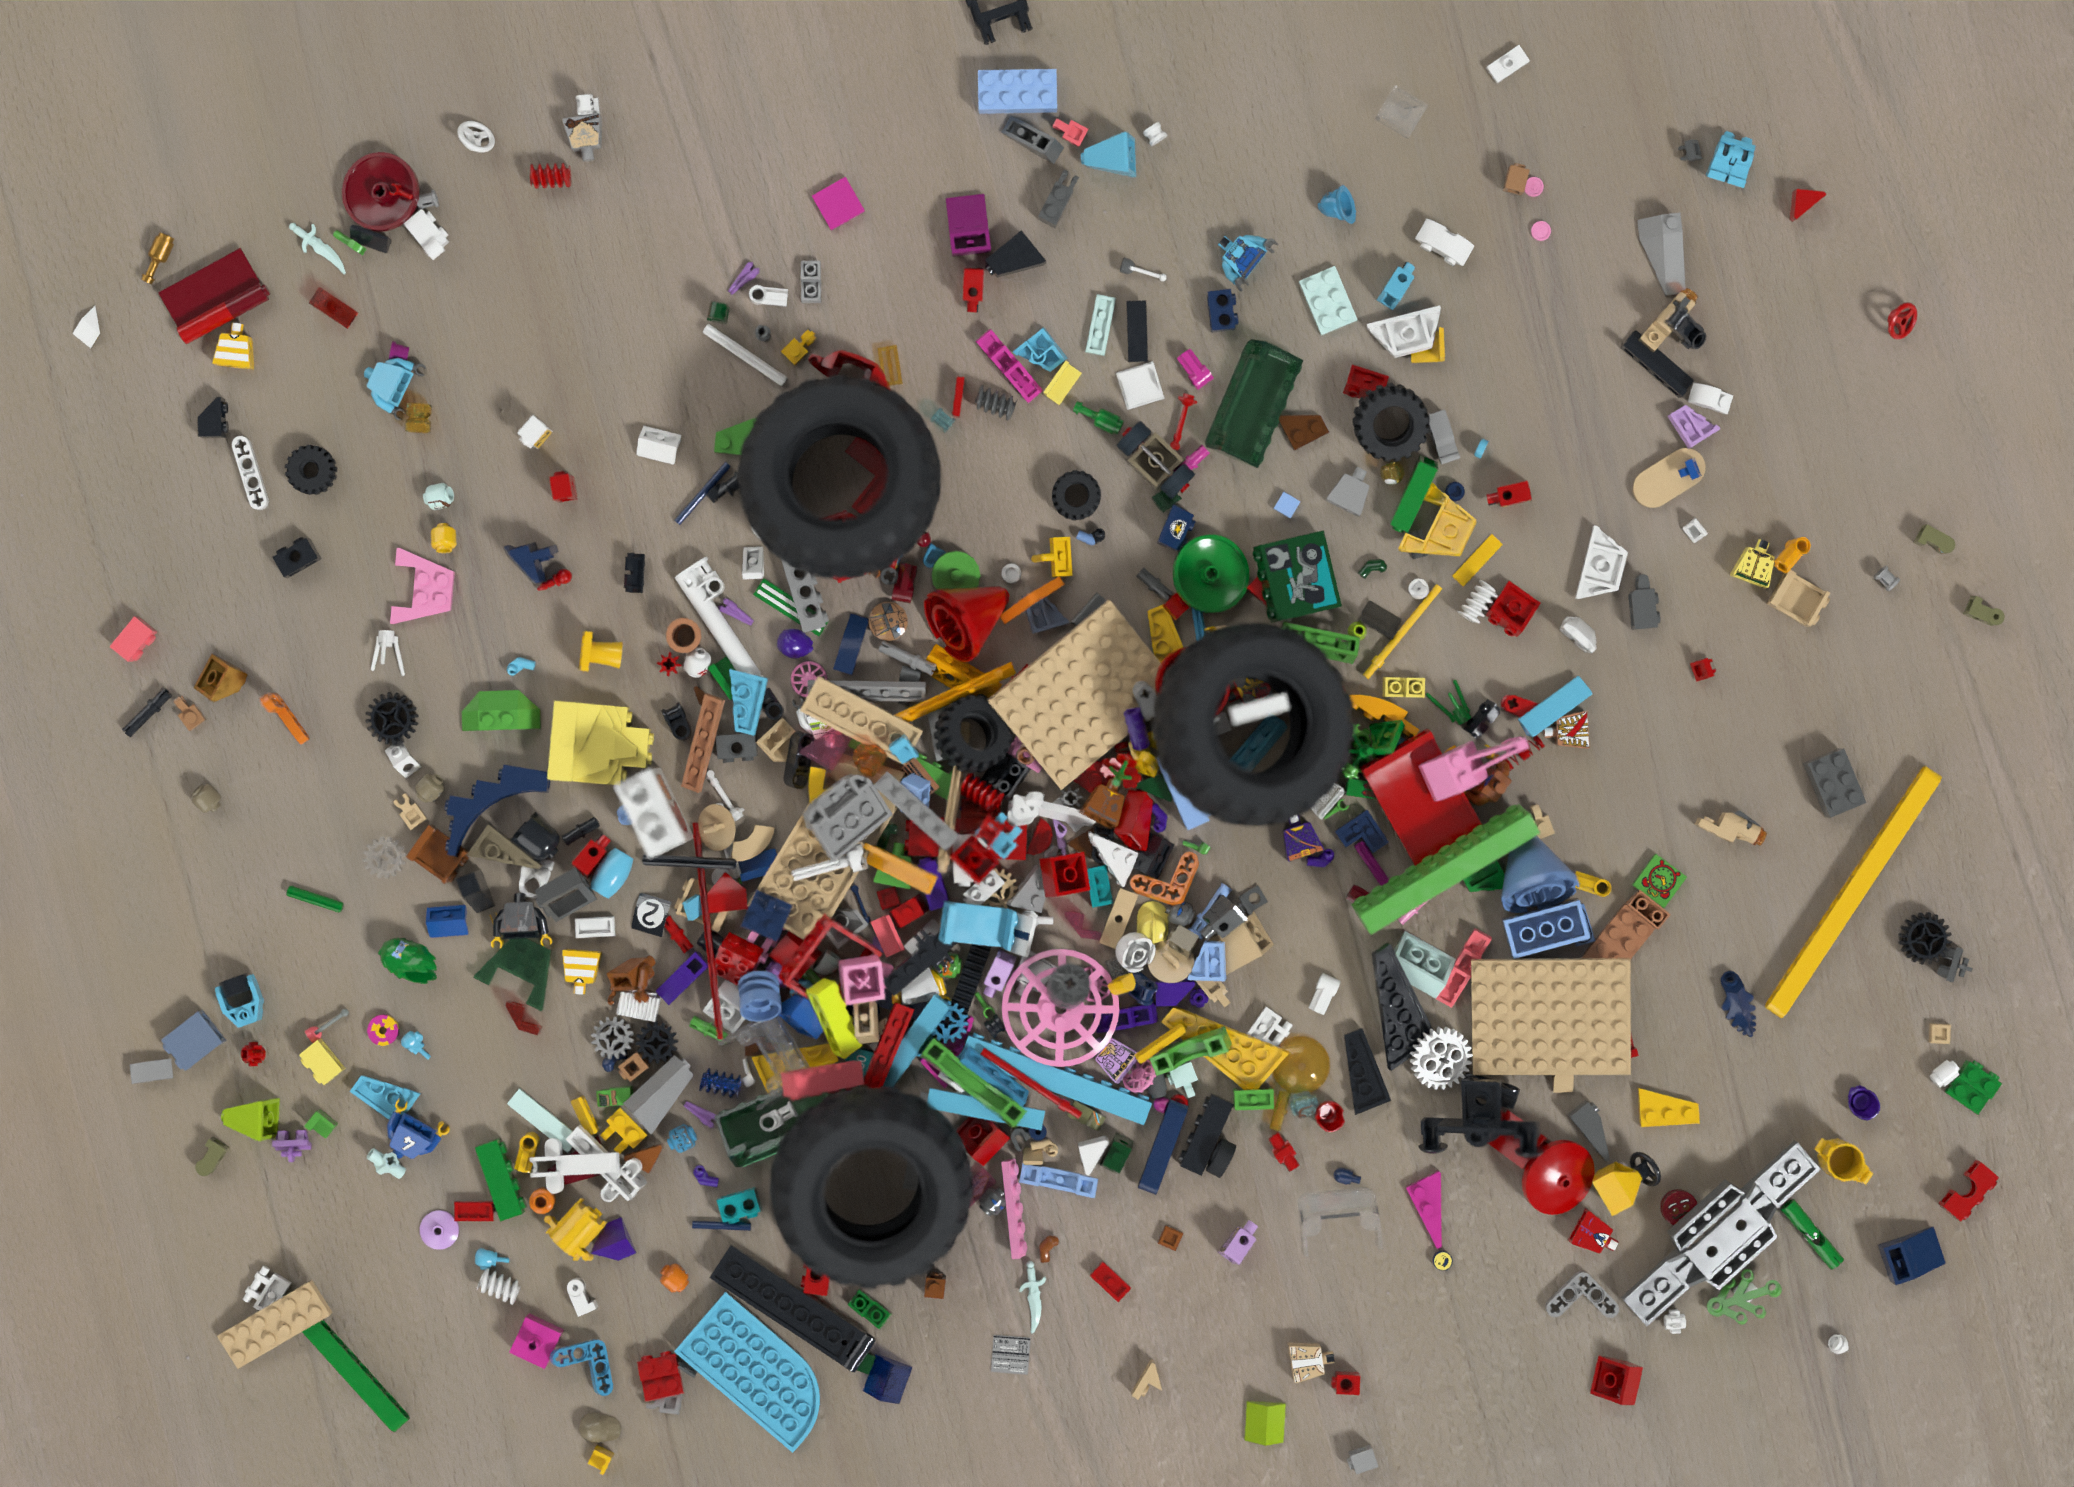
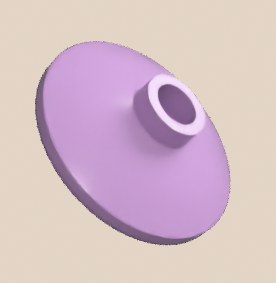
[420,1210,459,1250]

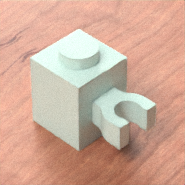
[1166,1061,1198,1098]

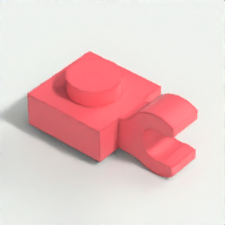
[1052,118,1088,147]

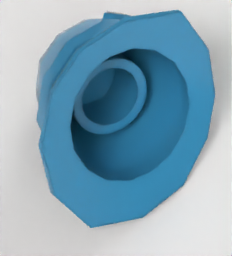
[1318,185,1356,224]

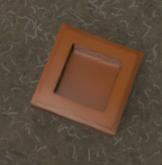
[1157,1225,1183,1251]

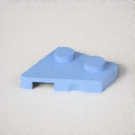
[1188,941,1226,981]

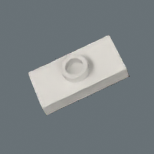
[1486,45,1530,84]

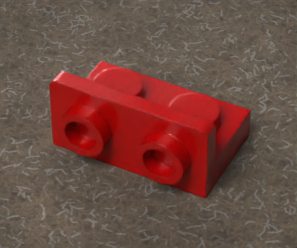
[1343,364,1389,399]

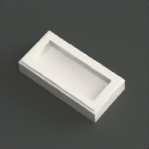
[575,916,616,938]

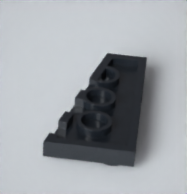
[1344,1028,1391,1115]

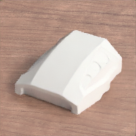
[1559,617,1596,653]

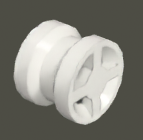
[1143,122,1167,146]

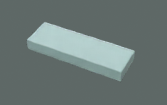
[1085,294,1116,356]

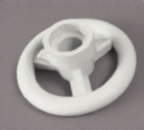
[457,121,495,152]

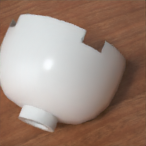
[1115,932,1156,973]

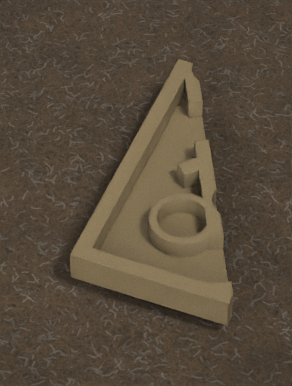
[467,824,543,869]

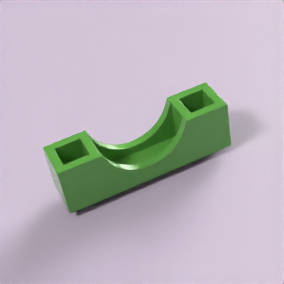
[1149,1026,1232,1076]

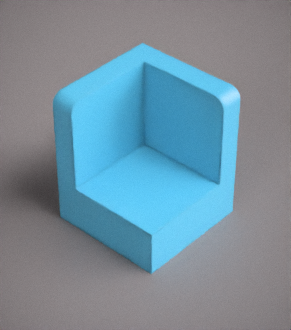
[889,734,919,764]

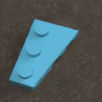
[729,669,768,736]
[350,1075,421,1120]

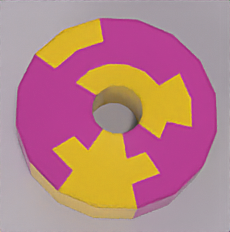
[367,1014,400,1046]

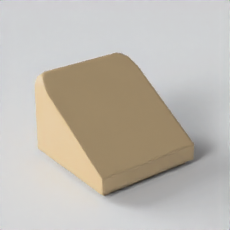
[1552,1075,1574,1093]
[1023,1147,1043,1165]

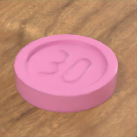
[1525,177,1544,197]
[1531,221,1551,241]

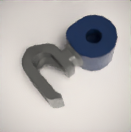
[1011,1124,1047,1151]

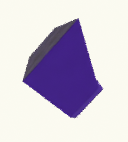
[591,1217,637,1261]

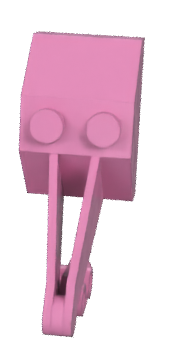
[1418,736,1529,801]

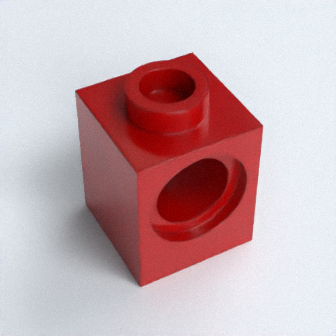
[1331,1371,1360,1395]

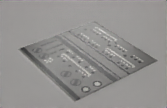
[991,1335,1031,1375]

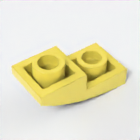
[1383,677,1425,698]

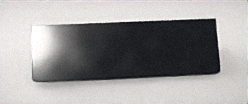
[1620,330,1694,398]

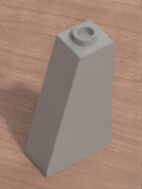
[623,1055,694,1134]

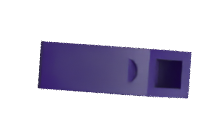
[655,951,708,1005]

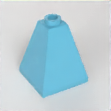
[1081,132,1136,177]

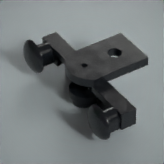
[1418,1079,1545,1158]

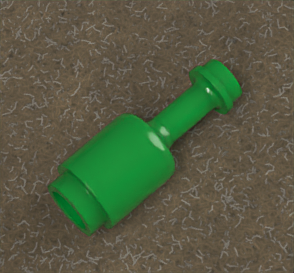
[1073,401,1124,435]

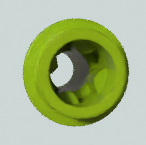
[1348,622,1367,641]

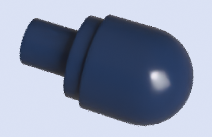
[1334,1168,1361,1185]

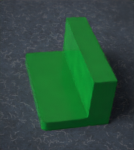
[708,656,735,700]

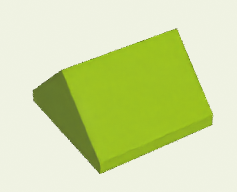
[1244,1401,1286,1446]

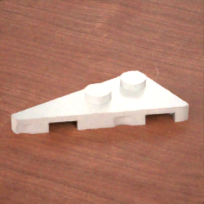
[1088,833,1139,887]

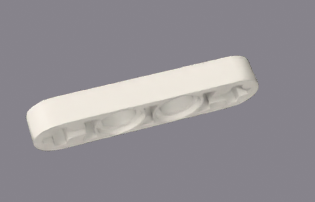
[232,436,269,510]

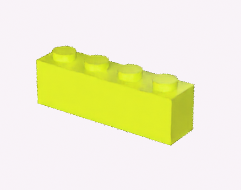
[806,978,862,1059]

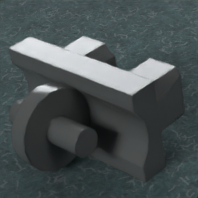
[1937,947,1973,983]

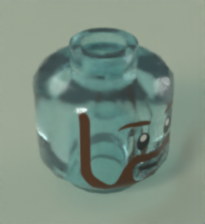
[1288,1091,1319,1119]

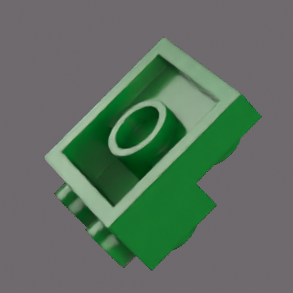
[1944,1060,2002,1115]

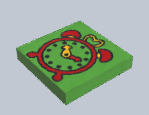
[1632,854,1687,908]

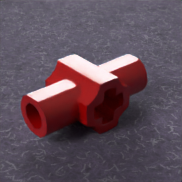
[1268,1132,1300,1172]

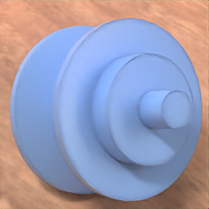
[617,805,632,825]

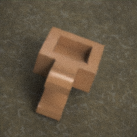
[173,696,207,731]

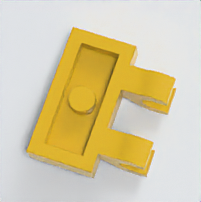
[600,1107,648,1154]

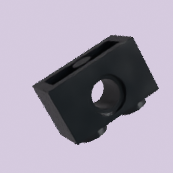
[272,537,322,578]

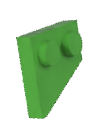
[714,418,756,455]

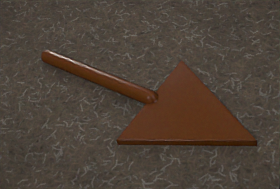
[1066,827,1094,859]

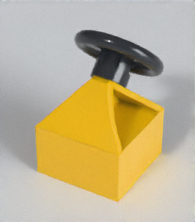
[1592,1152,1661,1216]

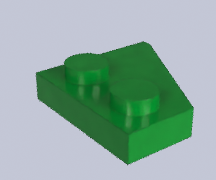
[1369,720,1405,755]

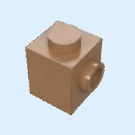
[1502,163,1530,195]

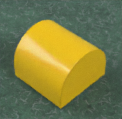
[1107,973,1135,995]

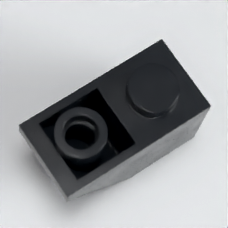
[197,397,229,438]

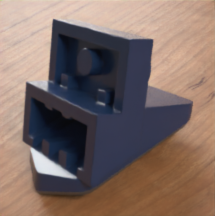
[503,542,559,584]

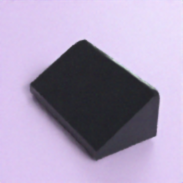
[350,224,392,253]

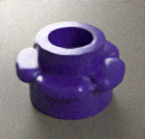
[1189,989,1209,1008]

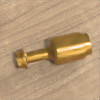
[141,232,174,284]

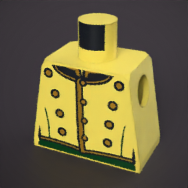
[1730,539,1775,588]

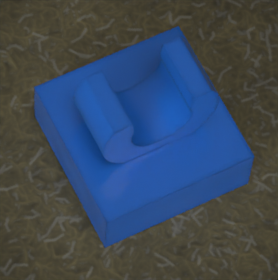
[1678,458,1702,480]

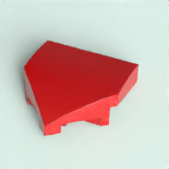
[707,872,748,913]

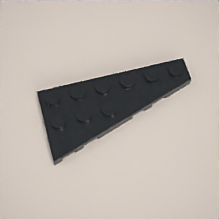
[1372,943,1433,1071]

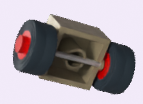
[1117,421,1195,499]

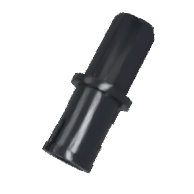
[561,817,600,846]

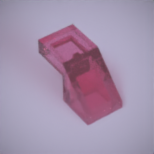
[1064,911,1101,940]

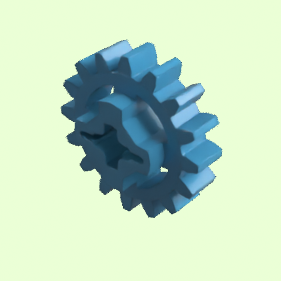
[931,1000,969,1043]

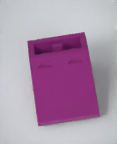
[946,194,991,257]

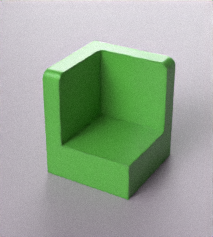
[304,1109,339,1138]

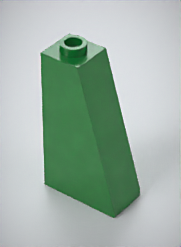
[1390,454,1438,533]

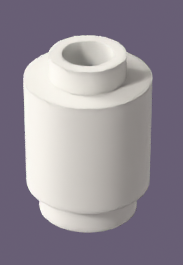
[1929,1060,1960,1088]

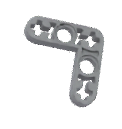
[1545,1271,1619,1318]

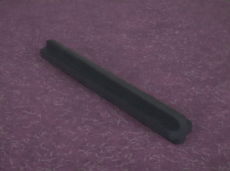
[642,855,737,869]

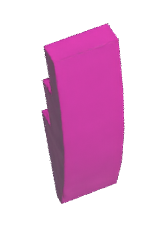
[975,329,1043,403]

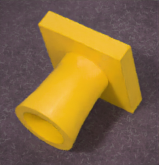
[578,631,623,671]

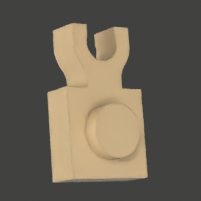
[393,793,428,830]

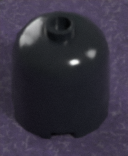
[509,812,560,861]

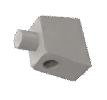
[1325,467,1369,517]

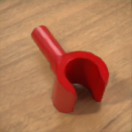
[389,183,413,200]

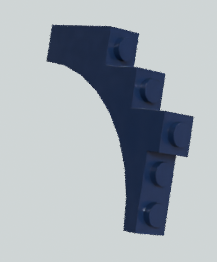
[444,765,551,857]

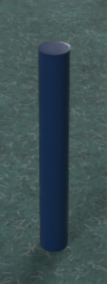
[692,1221,751,1231]

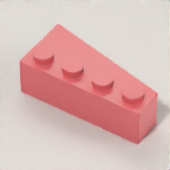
[781,1060,864,1100]

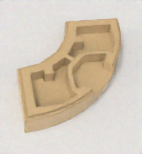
[731,825,775,862]

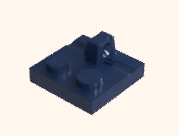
[741,890,793,942]

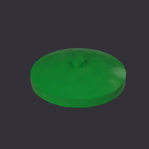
[1172,534,1249,613]

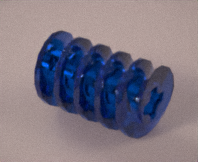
[699,1068,742,1100]

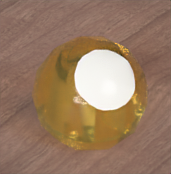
[1380,462,1405,485]

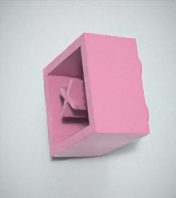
[838,955,885,1005]

